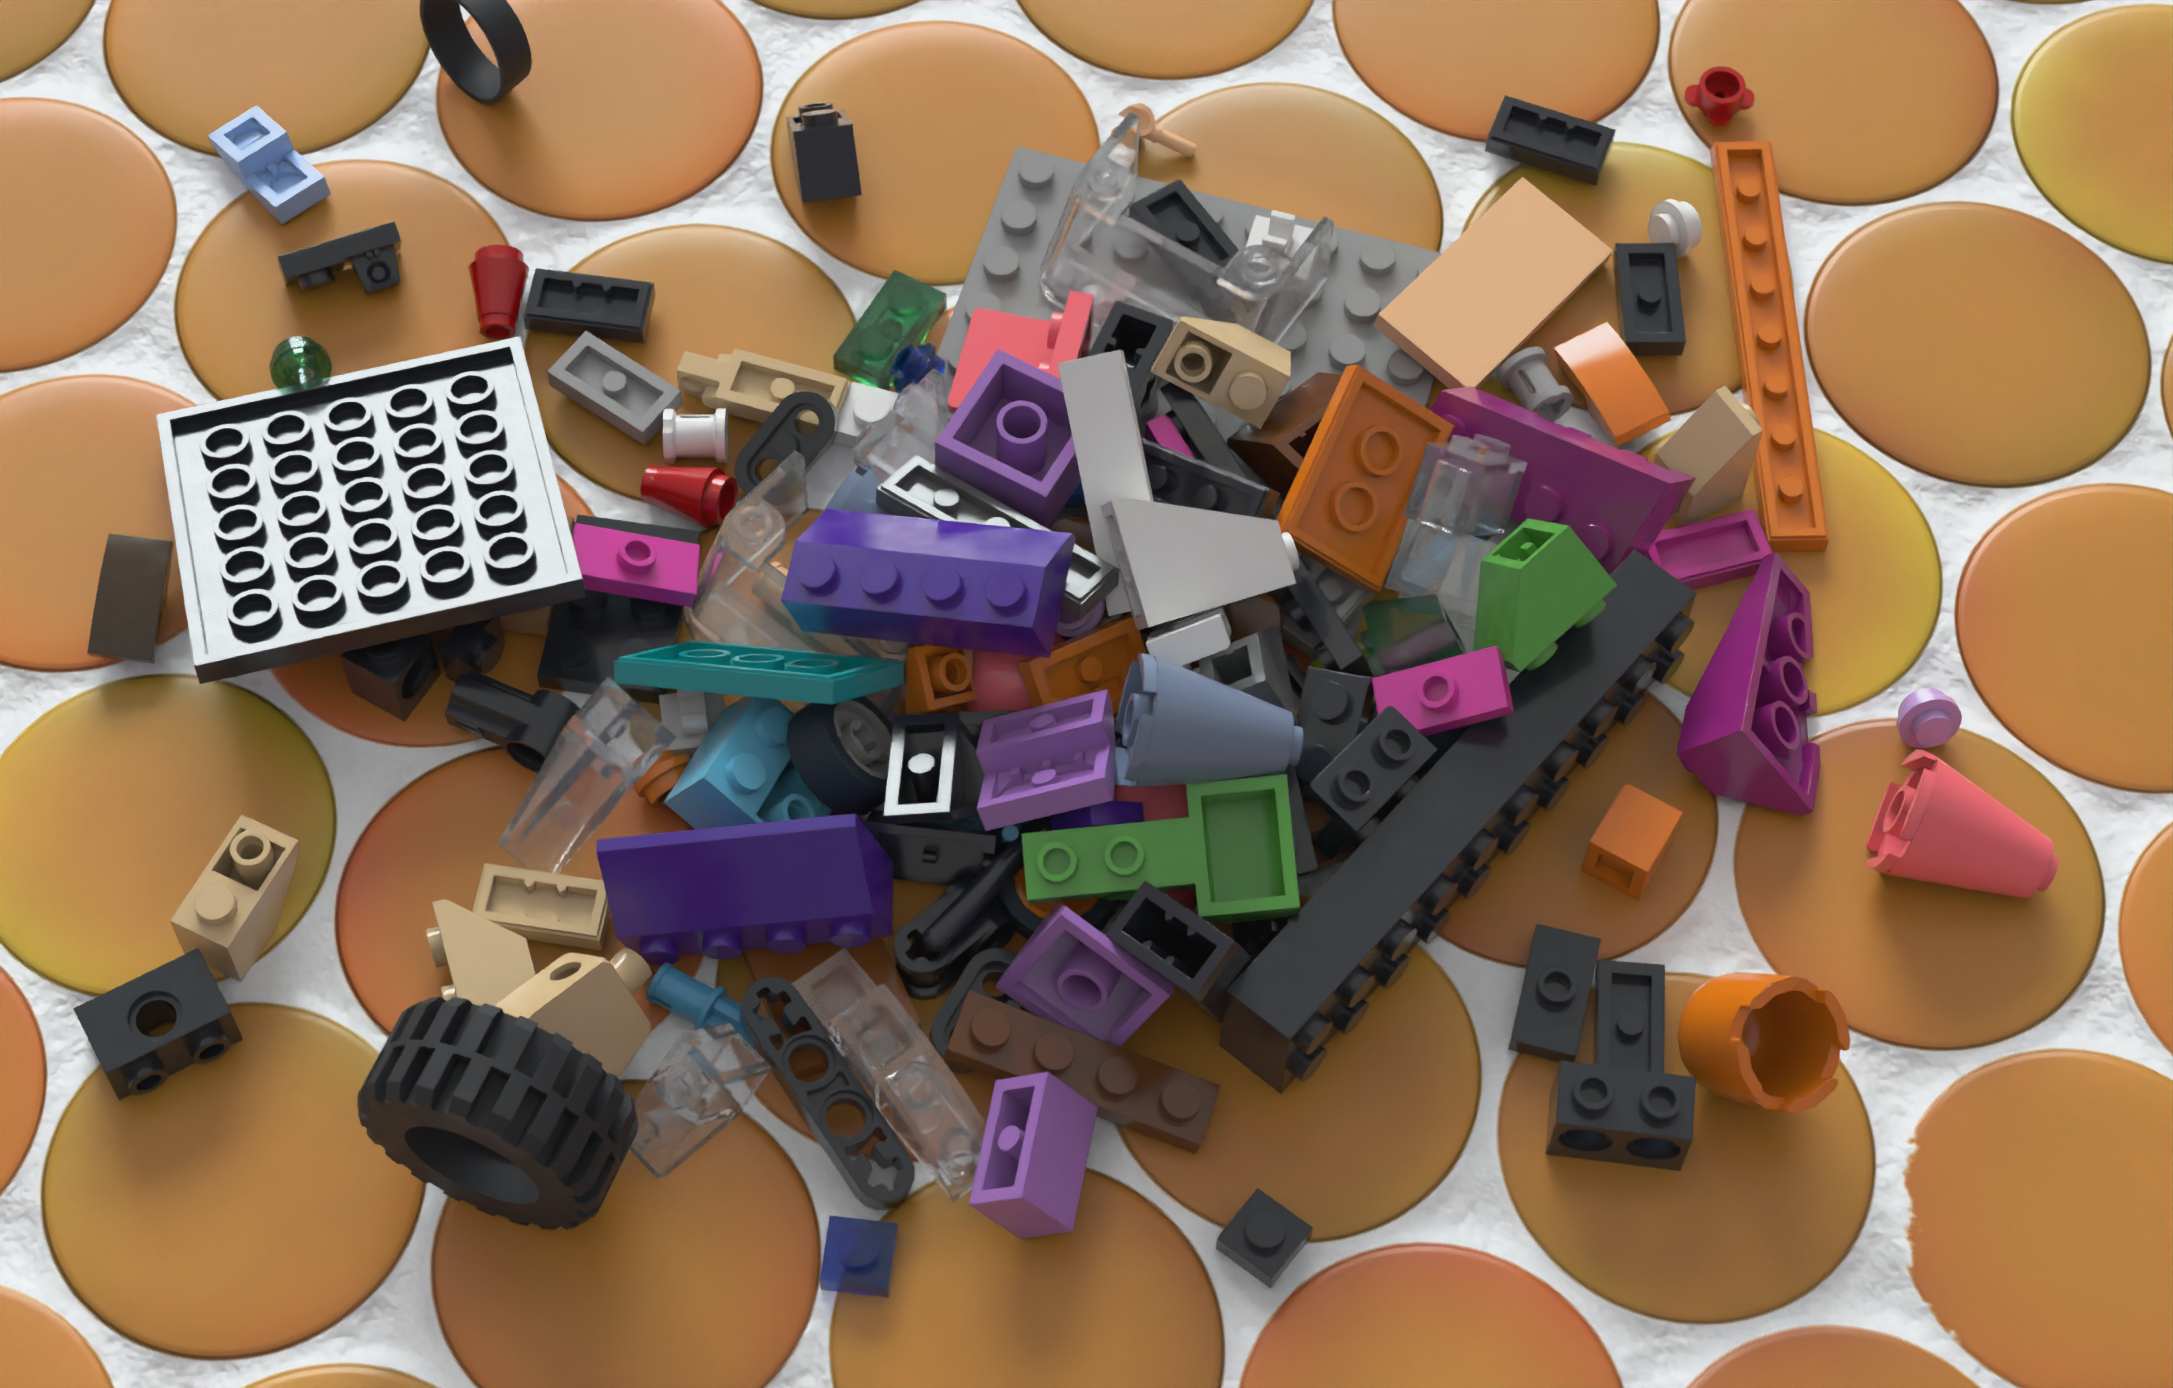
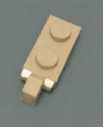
[676,348,850,435]

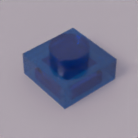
[820,1216,899,1298]

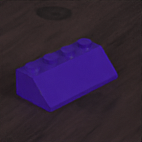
[781,509,1076,658]
[596,814,893,965]

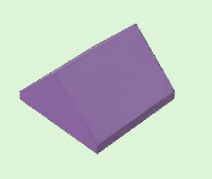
[996,902,1175,1047]

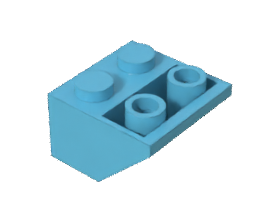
[664,696,832,830]

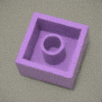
[935,349,1081,529]

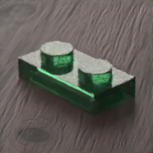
[833,270,947,391]

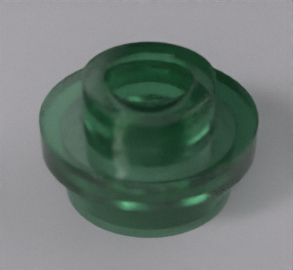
[269,336,332,388]

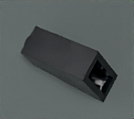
[1105,880,1253,1025]

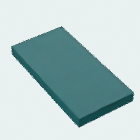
[614,640,904,705]

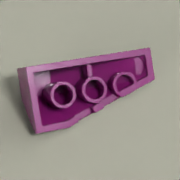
[1676,551,1821,816]

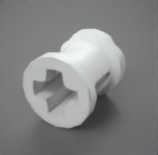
[663,408,729,464]

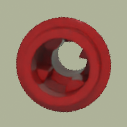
[469,245,529,339]
[640,465,738,528]

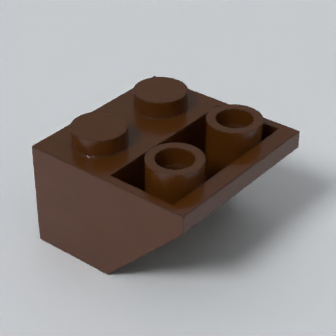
[1227,372,1342,501]

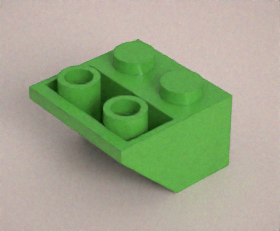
[1473,518,1617,672]

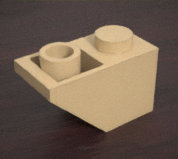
[1151,316,1291,429]
[1653,386,1763,526]
[170,814,301,982]
[426,899,536,1006]

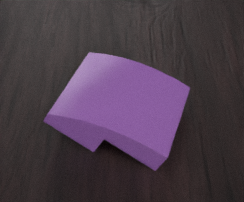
[976,689,1116,831]

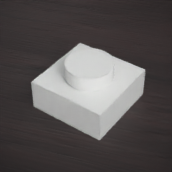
[834,382,911,459]

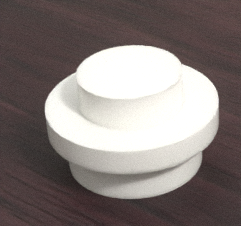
[1648,199,1702,258]

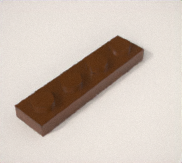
[943,990,1221,1153]

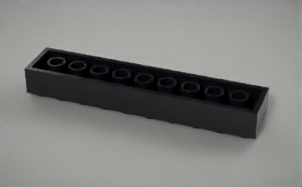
[1219,549,1696,1094]

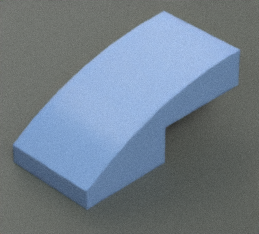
[208,105,331,224]

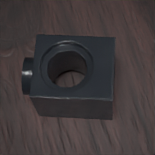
[341,634,441,722]

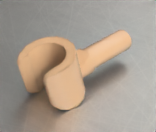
[1111,103,1196,158]

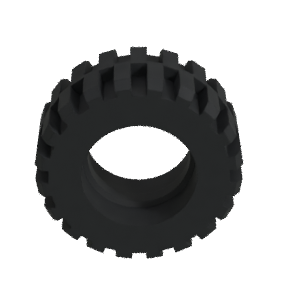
[357,997,638,1230]

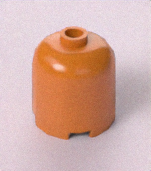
[1677,972,1850,1113]

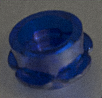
[890,343,946,400]

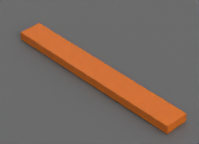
[1710,141,1829,552]

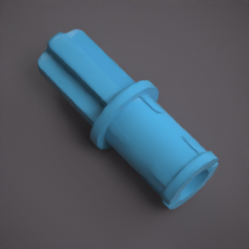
[646,962,764,1057]

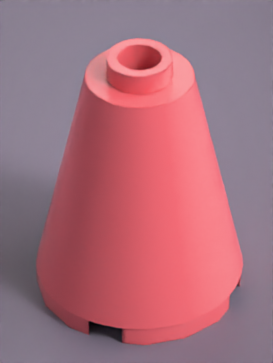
[1866,749,2059,899]

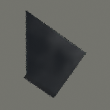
[883,712,984,824]

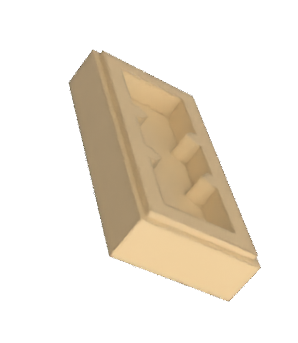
[472,863,611,951]

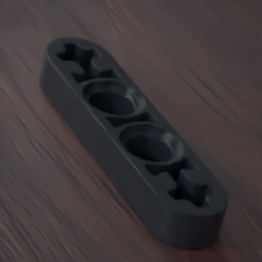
[740,977,915,1210]

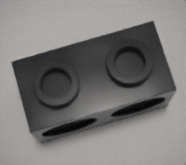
[1546,1060,1696,1171]

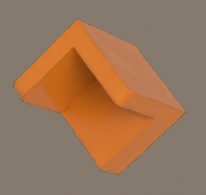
[1581,784,1683,901]

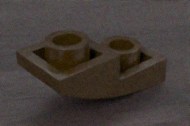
[87,533,174,664]

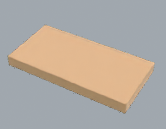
[1373,177,1613,389]

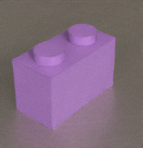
[969,1072,1098,1239]

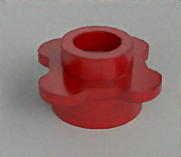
[1684,66,1754,127]

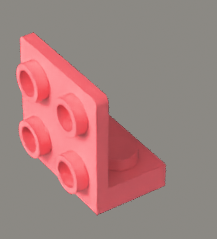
[947,290,1094,414]

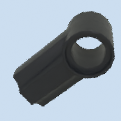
[445,670,585,775]

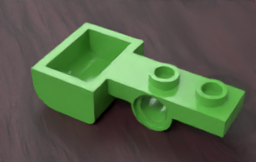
[1022,774,1300,925]

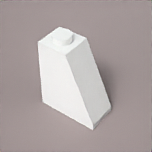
[1100,497,1299,630]

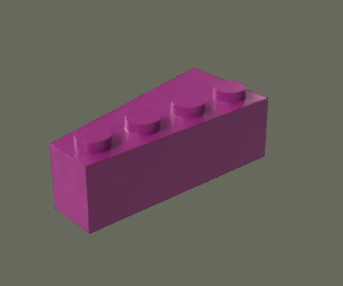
[1430,386,1696,575]

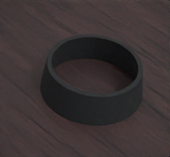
[420,0,532,104]

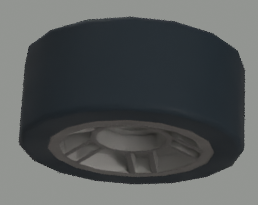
[786,696,893,817]

